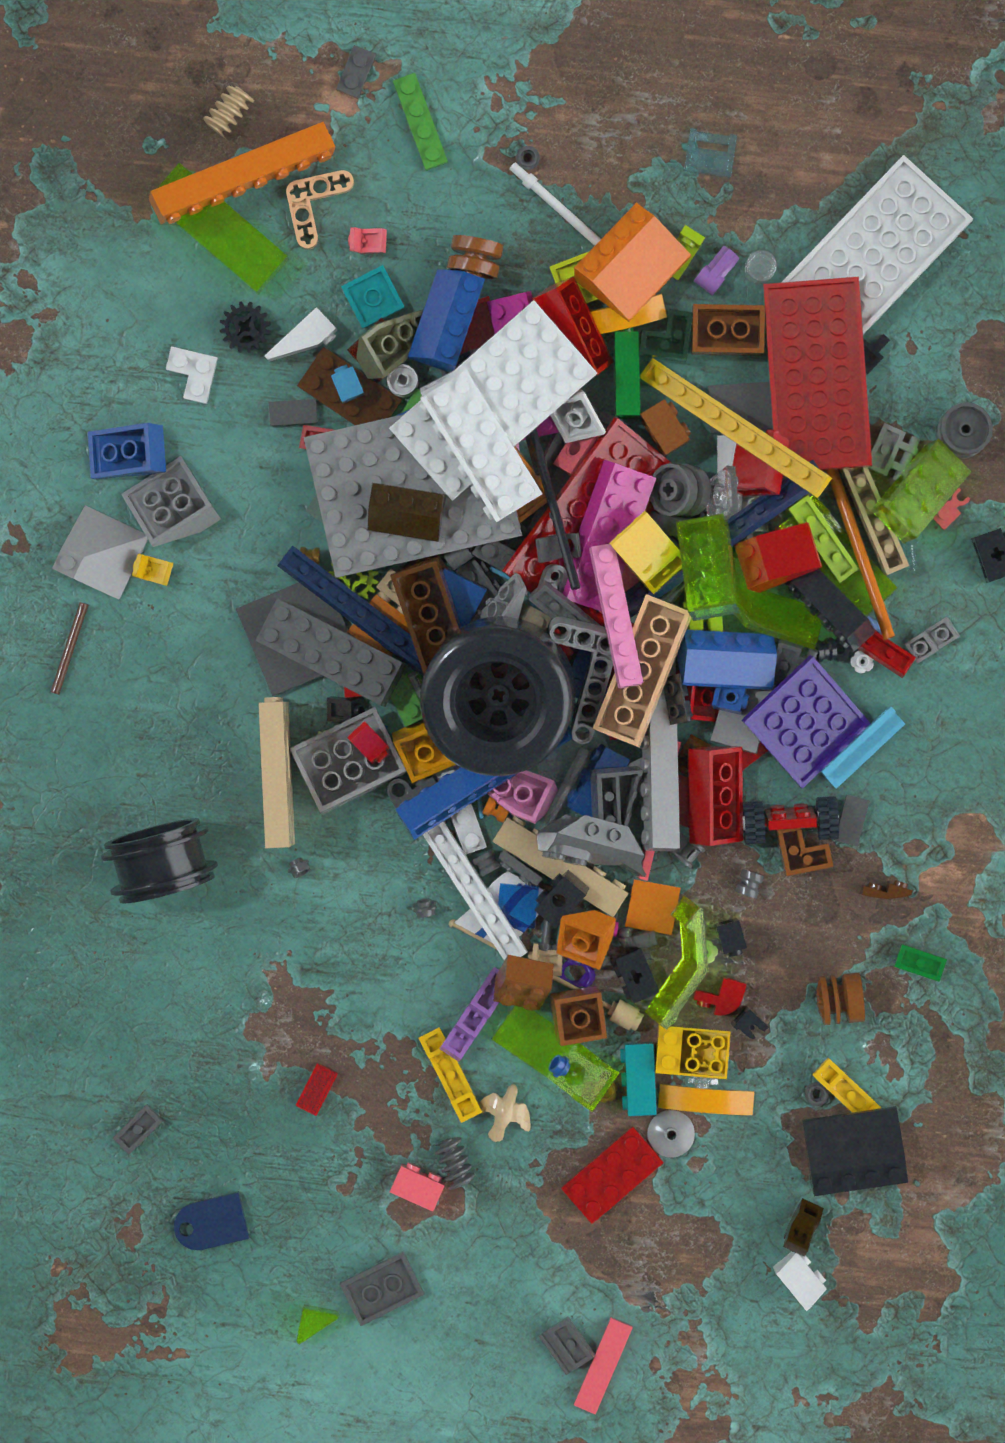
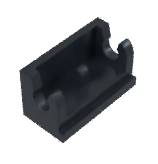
[731,1006,769,1039]

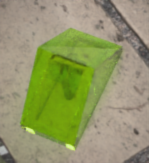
[296,1304,340,1345]

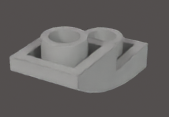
[905,616,960,663]

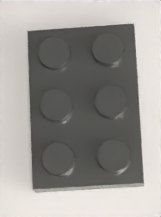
[340,1251,425,1326]

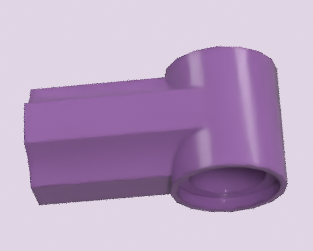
[694,246,739,296]

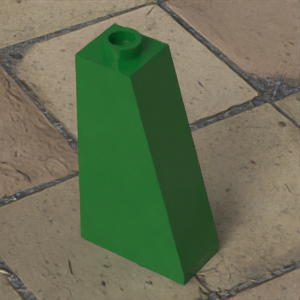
[614,327,640,419]

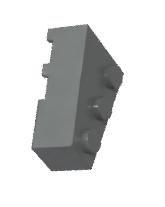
[590,766,643,826]

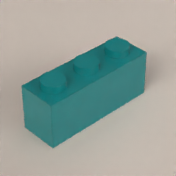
[620,1042,657,1116]

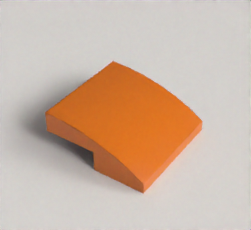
[347,594,410,657]
[625,879,681,935]

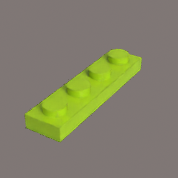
[787,494,859,583]

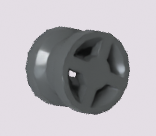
[472,849,501,877]

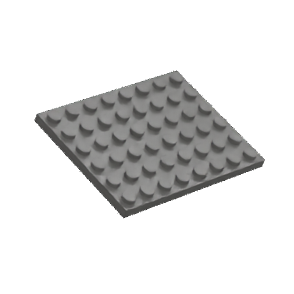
[304,414,522,578]

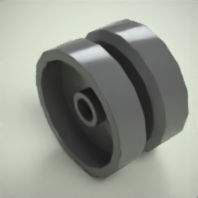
[936,402,993,459]
[650,463,711,517]

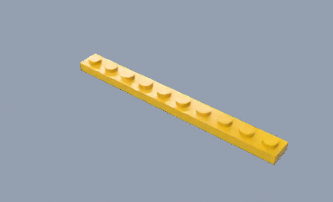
[640,358,832,498]

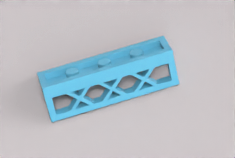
[820,707,905,789]

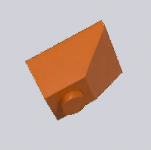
[556,910,616,970]

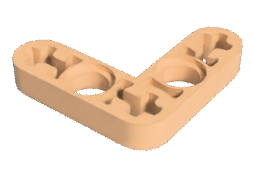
[286,170,354,250]

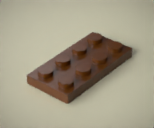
[297,347,402,425]

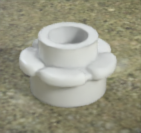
[851,650,874,673]

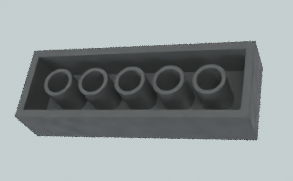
[255,598,407,707]

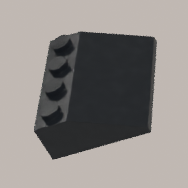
[802,1106,908,1196]

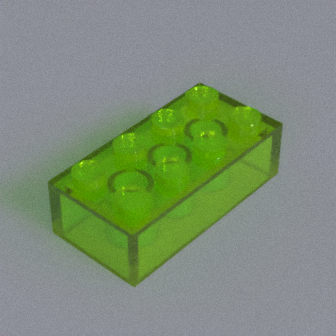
[871,438,972,543]
[676,513,741,621]

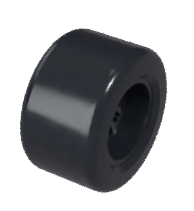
[420,616,576,776]

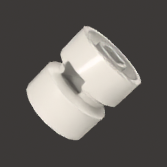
[387,364,419,398]

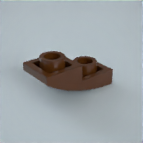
[859,880,913,899]

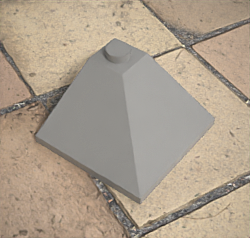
[121,456,221,547]
[52,505,148,600]

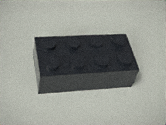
[785,569,875,651]

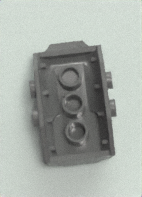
[537,814,646,877]

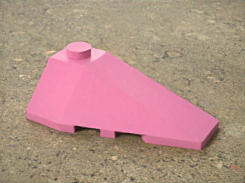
[487,770,558,824]

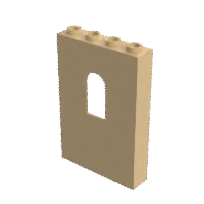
[259,697,295,848]

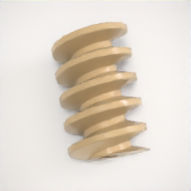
[203,86,254,138]

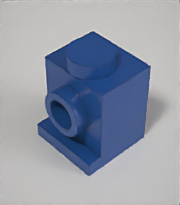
[712,687,750,715]

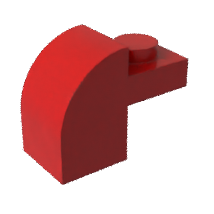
[692,976,747,1016]

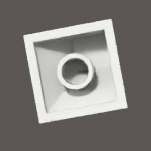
[550,389,606,443]

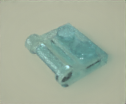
[684,128,737,178]

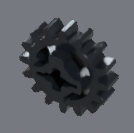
[219,301,271,353]

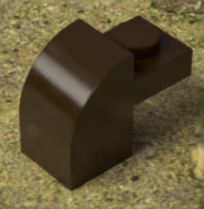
[783,1198,824,1257]

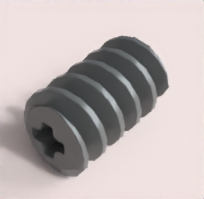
[432,1137,475,1190]

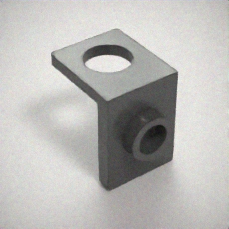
[536,533,581,563]

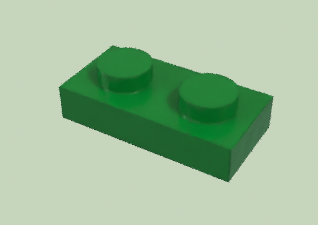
[894,944,947,982]

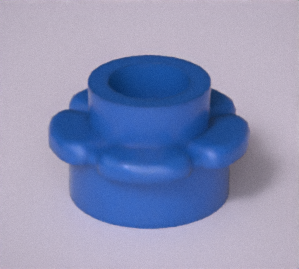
[549,1055,570,1078]

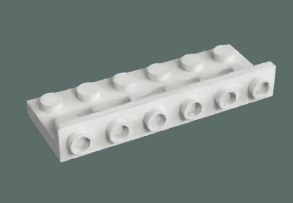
[419,370,543,522]

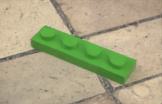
[393,73,448,171]

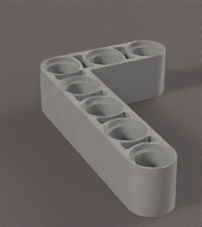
[549,616,613,744]

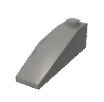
[470,573,527,667]

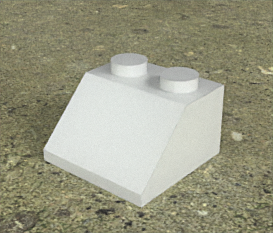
[773,1251,826,1311]

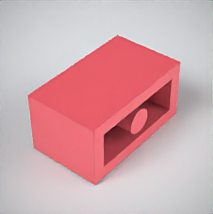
[390,1162,445,1211]

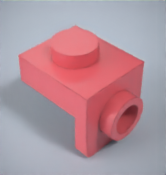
[348,227,387,254]

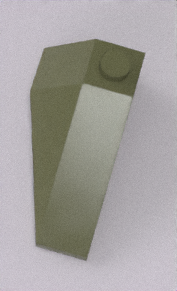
[357,309,424,379]

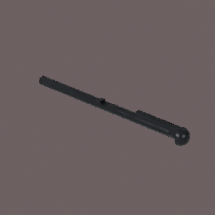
[525,428,581,590]

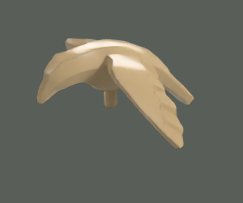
[478,1084,530,1142]

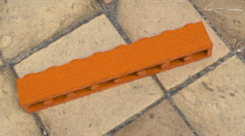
[149,122,336,224]

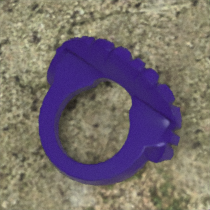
[560,958,596,988]

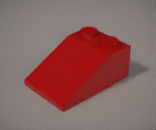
[735,522,822,593]

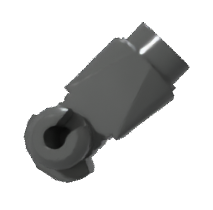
[618,927,658,950]

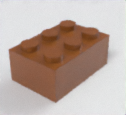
[691,304,765,356]

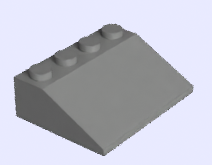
[290,707,407,814]

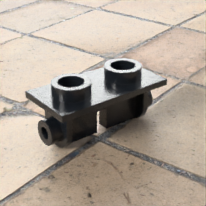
[664,674,693,725]

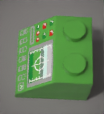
[391,670,423,727]

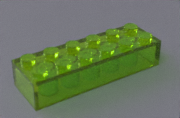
[148,163,289,295]

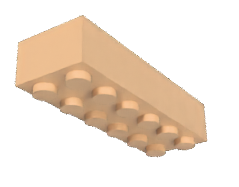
[593,594,693,748]

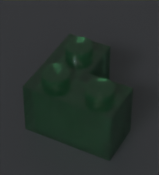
[639,309,693,362]

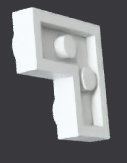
[166,346,218,404]

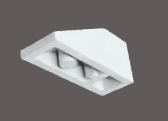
[265,307,337,362]

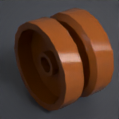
[447,235,504,280]

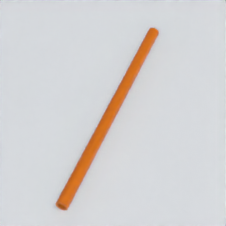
[826,469,895,640]

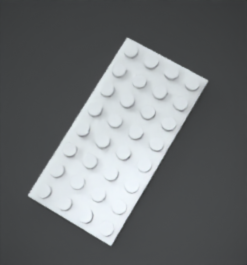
[781,155,973,335]
[389,300,598,501]

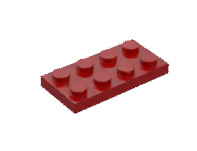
[561,1126,664,1224]

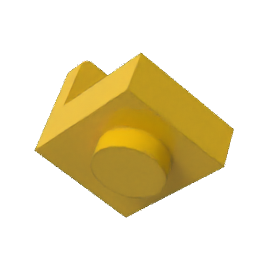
[132,554,173,586]

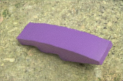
[439,967,499,1062]

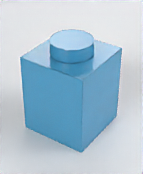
[331,365,365,404]

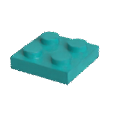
[341,265,405,329]

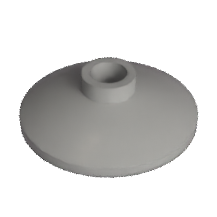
[647,1110,695,1157]

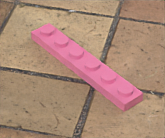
[589,544,644,689]

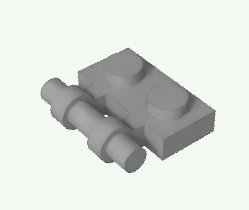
[868,423,920,483]

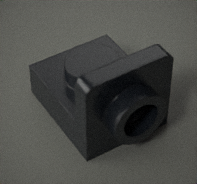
[327,696,365,723]

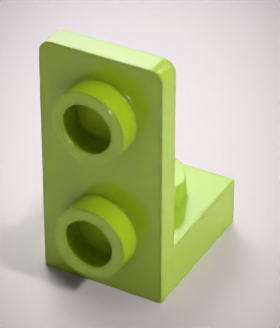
[672,225,705,280]

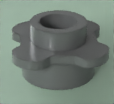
[413,898,437,918]

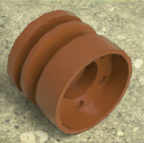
[816,972,865,1026]

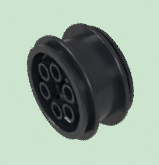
[101,818,218,904]

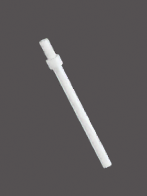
[510,162,601,246]

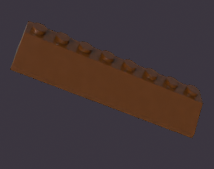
[390,557,494,724]

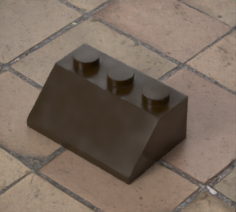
[367,483,446,542]

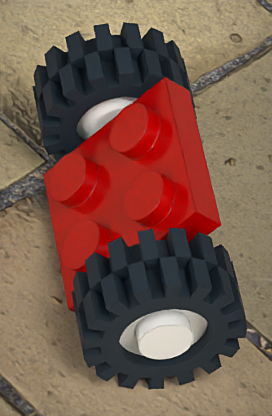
[742,796,839,845]

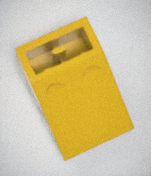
[609,511,688,594]
[655,1025,731,1079]

